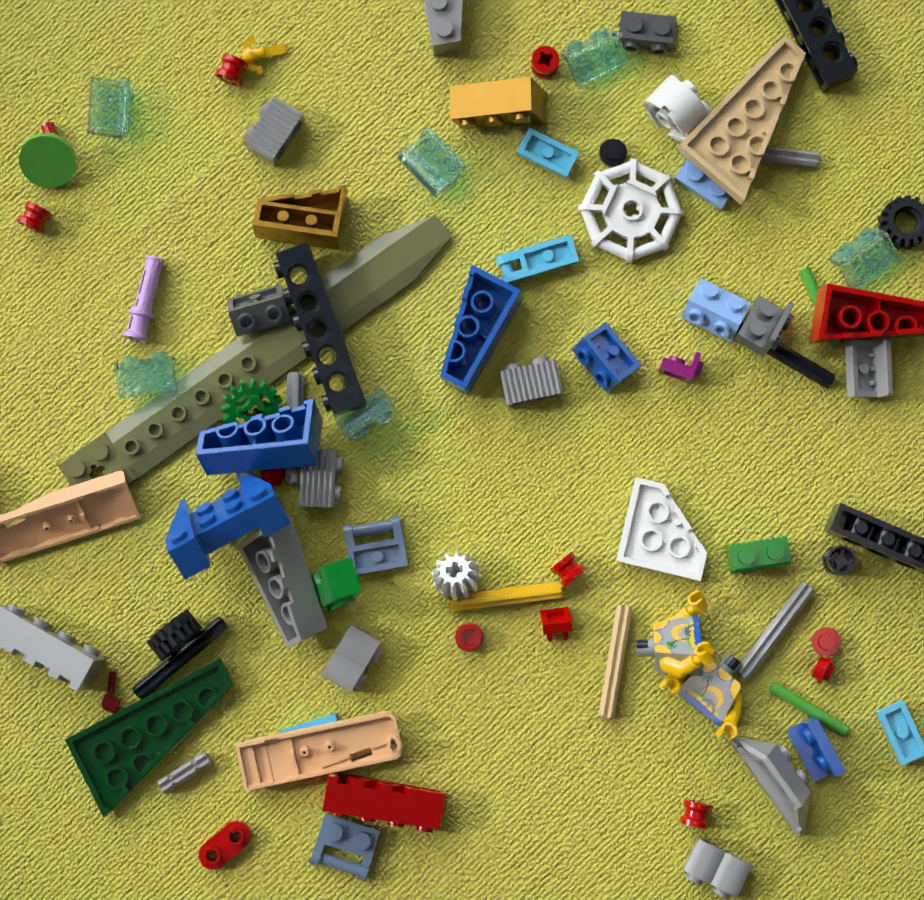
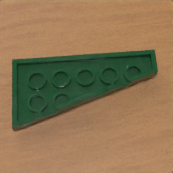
[65,658,234,818]

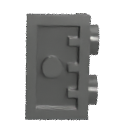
[617,10,677,55]
[227,284,291,336]
[734,295,794,357]

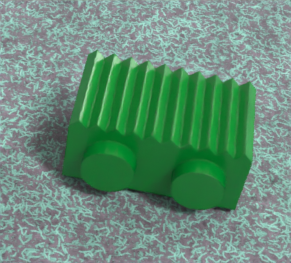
[725,536,791,574]

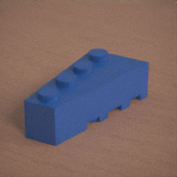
[440,264,524,396]
[196,398,323,476]

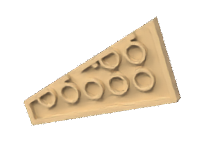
[677,35,806,205]

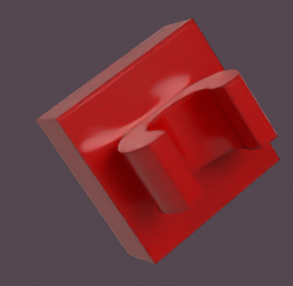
[540,607,572,642]

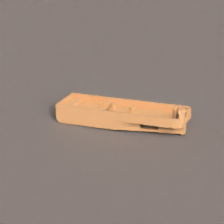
[0,471,141,563]
[235,711,402,791]

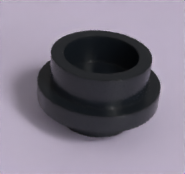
[599,139,627,167]

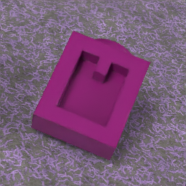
[657,352,704,383]

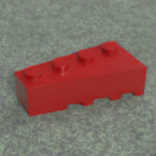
[809,283,924,343]
[322,772,446,833]

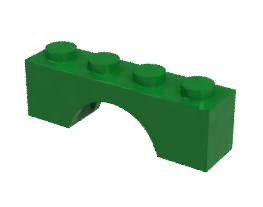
[311,557,362,612]

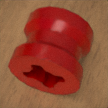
[531,46,559,79]
[215,53,249,87]
[17,201,53,235]
[550,551,586,587]
[679,799,713,829]

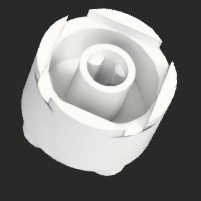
[644,75,712,142]

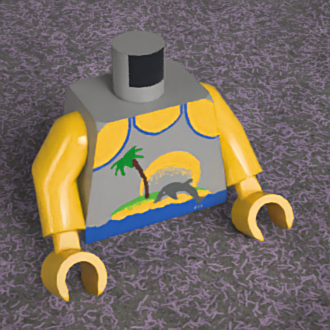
[636,591,714,678]
[659,653,743,743]

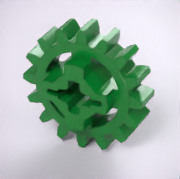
[221,378,283,424]

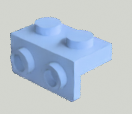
[681,278,751,342]

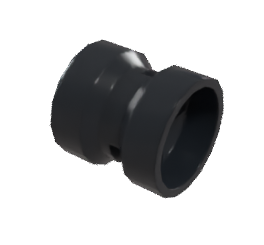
[822,546,856,575]

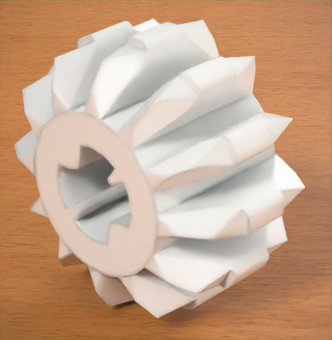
[432,550,481,601]

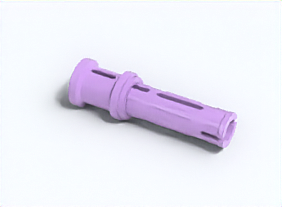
[123,255,165,343]

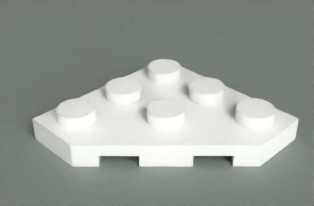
[616,477,707,581]

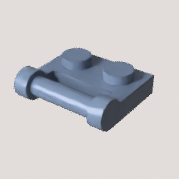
[343,515,408,575]
[310,813,381,881]

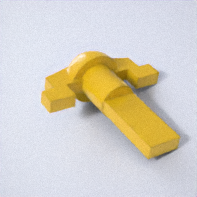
[242,35,287,75]

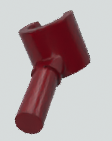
[102,671,121,714]

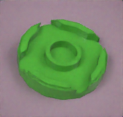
[19,132,77,188]

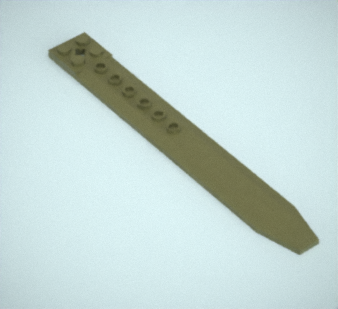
[58,215,451,487]

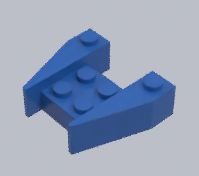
[165,472,291,580]

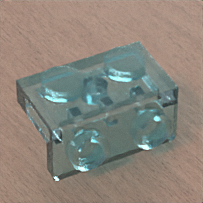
[87,76,134,139]
[397,127,466,198]
[829,227,901,289]
[334,388,396,442]

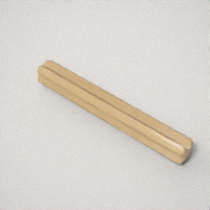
[599,605,632,719]

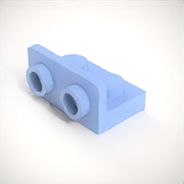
[674,159,730,211]

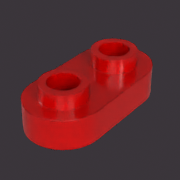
[199,820,252,870]

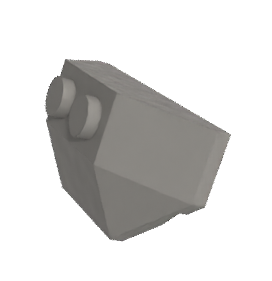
[727,736,811,837]

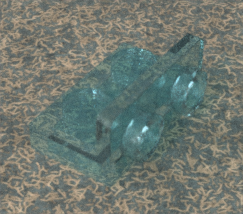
[560,27,629,87]
[114,352,177,398]

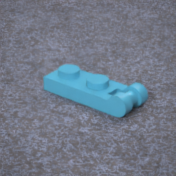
[495,234,579,284]

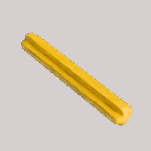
[449,581,563,612]

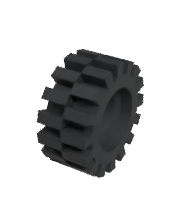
[877,195,924,250]
[147,609,203,661]

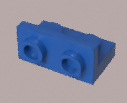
[573,322,642,393]
[787,717,846,782]

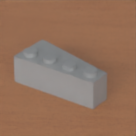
[423,0,464,56]
[0,603,106,692]

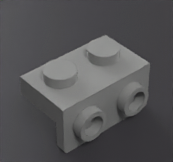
[845,339,893,399]

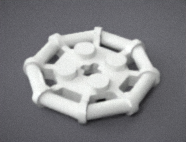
[578,159,684,263]

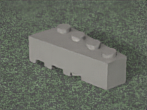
[238,515,328,648]

